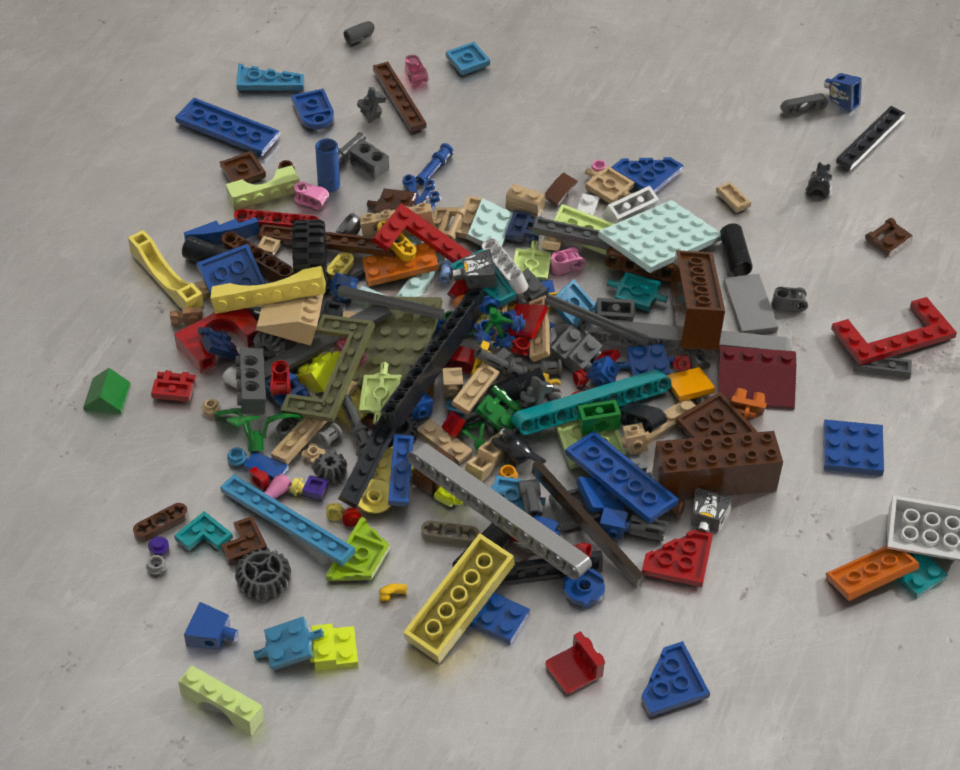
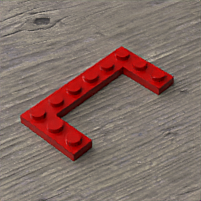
[372,203,472,299]
[831,297,957,366]

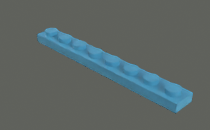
[220,474,356,566]

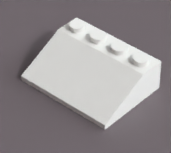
[887,495,960,561]

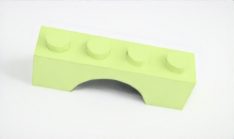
[226,165,300,210]
[178,665,264,735]

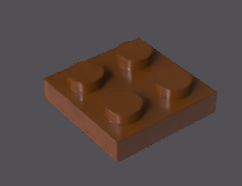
[220,151,266,183]

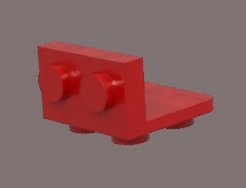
[545,631,605,694]

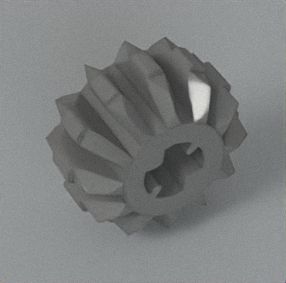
[253,331,287,359]
[314,451,347,484]

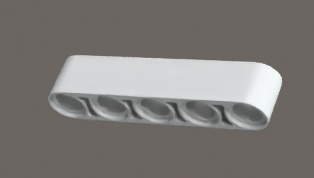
[482,238,529,294]

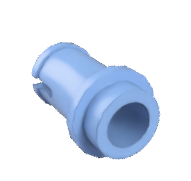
[439,259,452,283]

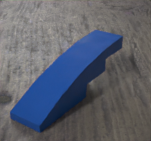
[184,217,259,245]

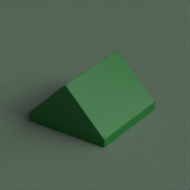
[83,368,131,414]

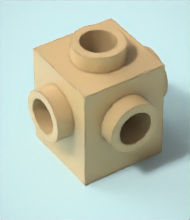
[621,422,651,455]

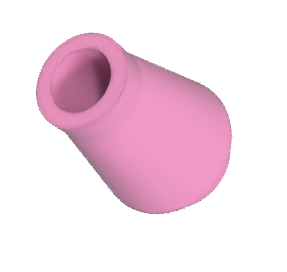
[264,473,292,499]

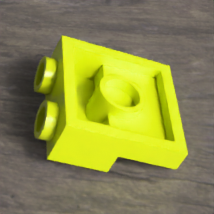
[310,624,358,671]

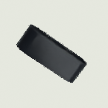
[619,401,667,433]

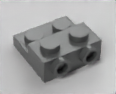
[550,324,603,372]

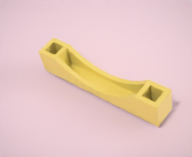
[128,230,204,311]
[211,266,326,314]

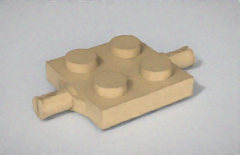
[585,166,635,204]

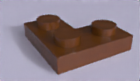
[221,516,267,564]

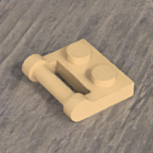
[433,207,466,240]

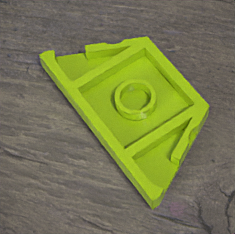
[325,517,390,581]

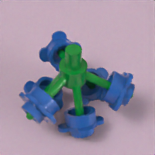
[472,296,526,349]

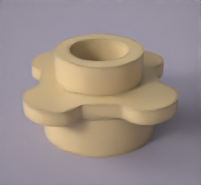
[302,443,325,464]

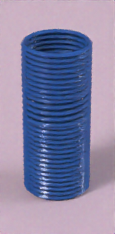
[315,138,340,192]

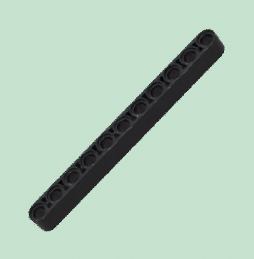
[381,288,485,429]

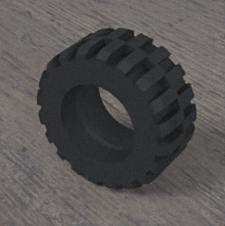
[292,219,327,287]

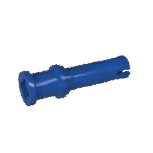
[416,143,454,185]

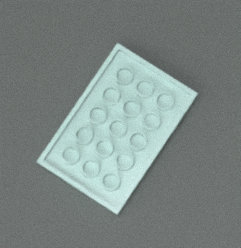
[598,200,721,273]

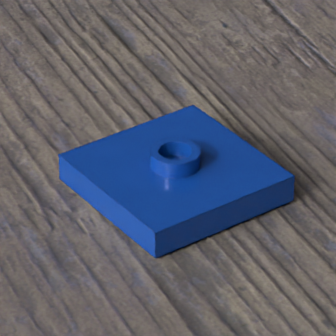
[575,477,625,513]

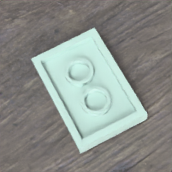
[466,198,513,246]

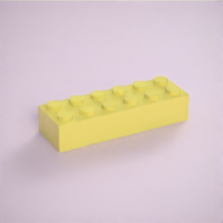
[403,533,515,664]

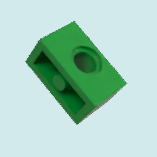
[577,400,621,436]

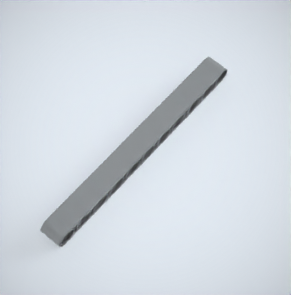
[587,319,792,356]
[407,443,592,580]

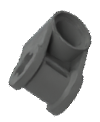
[771,286,808,312]

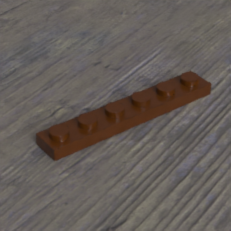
[373,61,427,132]

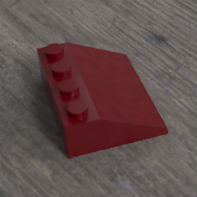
[717,346,797,409]

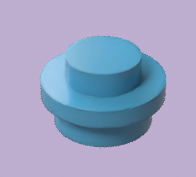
[227,447,247,466]

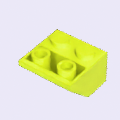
[296,351,340,393]

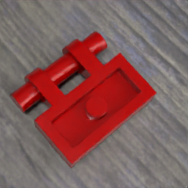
[151,370,196,402]

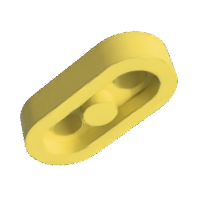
[327,252,354,280]

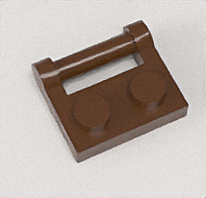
[865,218,913,257]

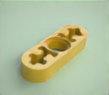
[377,221,416,262]

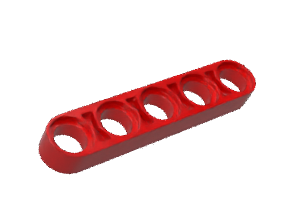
[234,209,319,228]

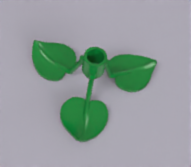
[213,408,303,452]

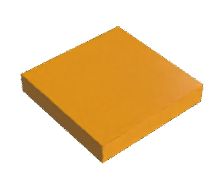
[666,367,715,402]

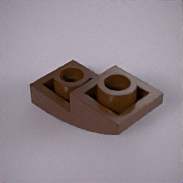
[545,172,578,206]

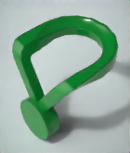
[461,421,486,451]

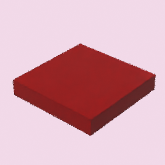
[503,304,548,340]

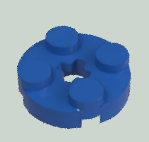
[563,568,605,609]

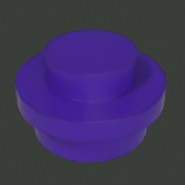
[148,537,169,556]

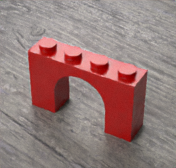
[174,308,259,374]

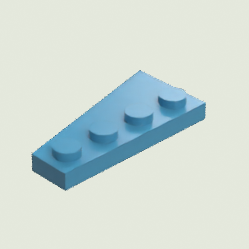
[236,63,304,91]

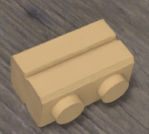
[505,184,545,218]

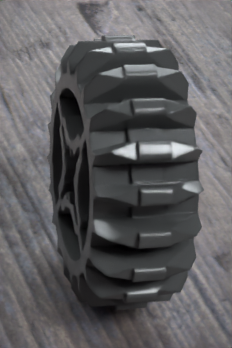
[235,547,291,601]

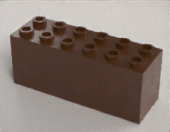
[670,250,725,350]
[652,431,783,501]

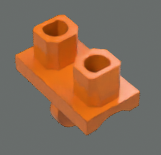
[730,388,767,419]

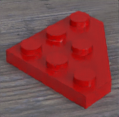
[642,530,713,587]

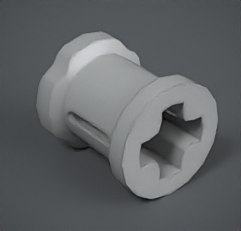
[317,422,343,448]

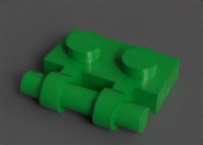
[475,385,523,432]

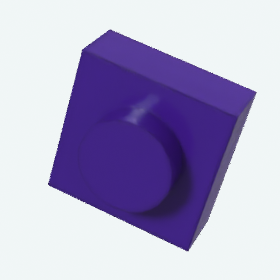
[302,475,329,500]

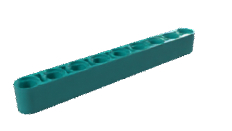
[511,369,672,435]

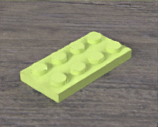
[554,204,616,259]

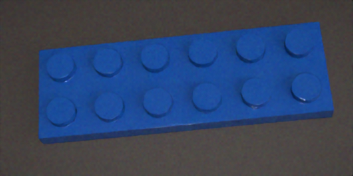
[175,98,280,156]
[565,431,679,524]

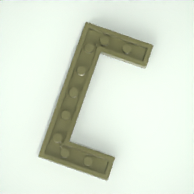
[280,314,375,422]

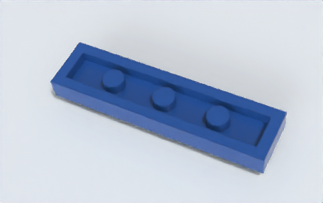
[388,434,414,507]

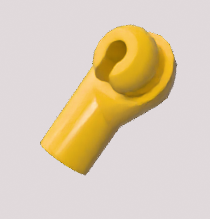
[378,583,407,601]

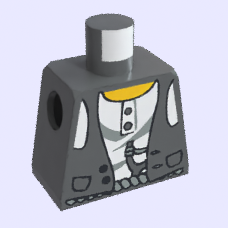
[453,249,497,289]
[691,487,733,533]

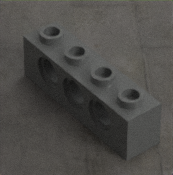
[235,348,266,414]

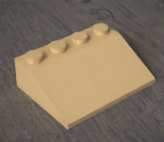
[256,294,324,346]

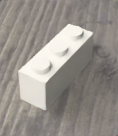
[602,186,659,224]

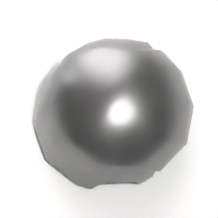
[335,213,361,235]

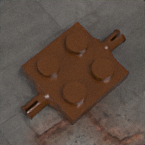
[366,188,417,214]

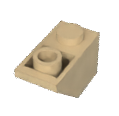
[442,367,463,398]

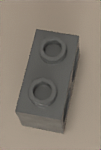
[350,140,389,179]

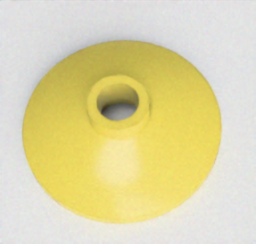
[358,479,392,513]

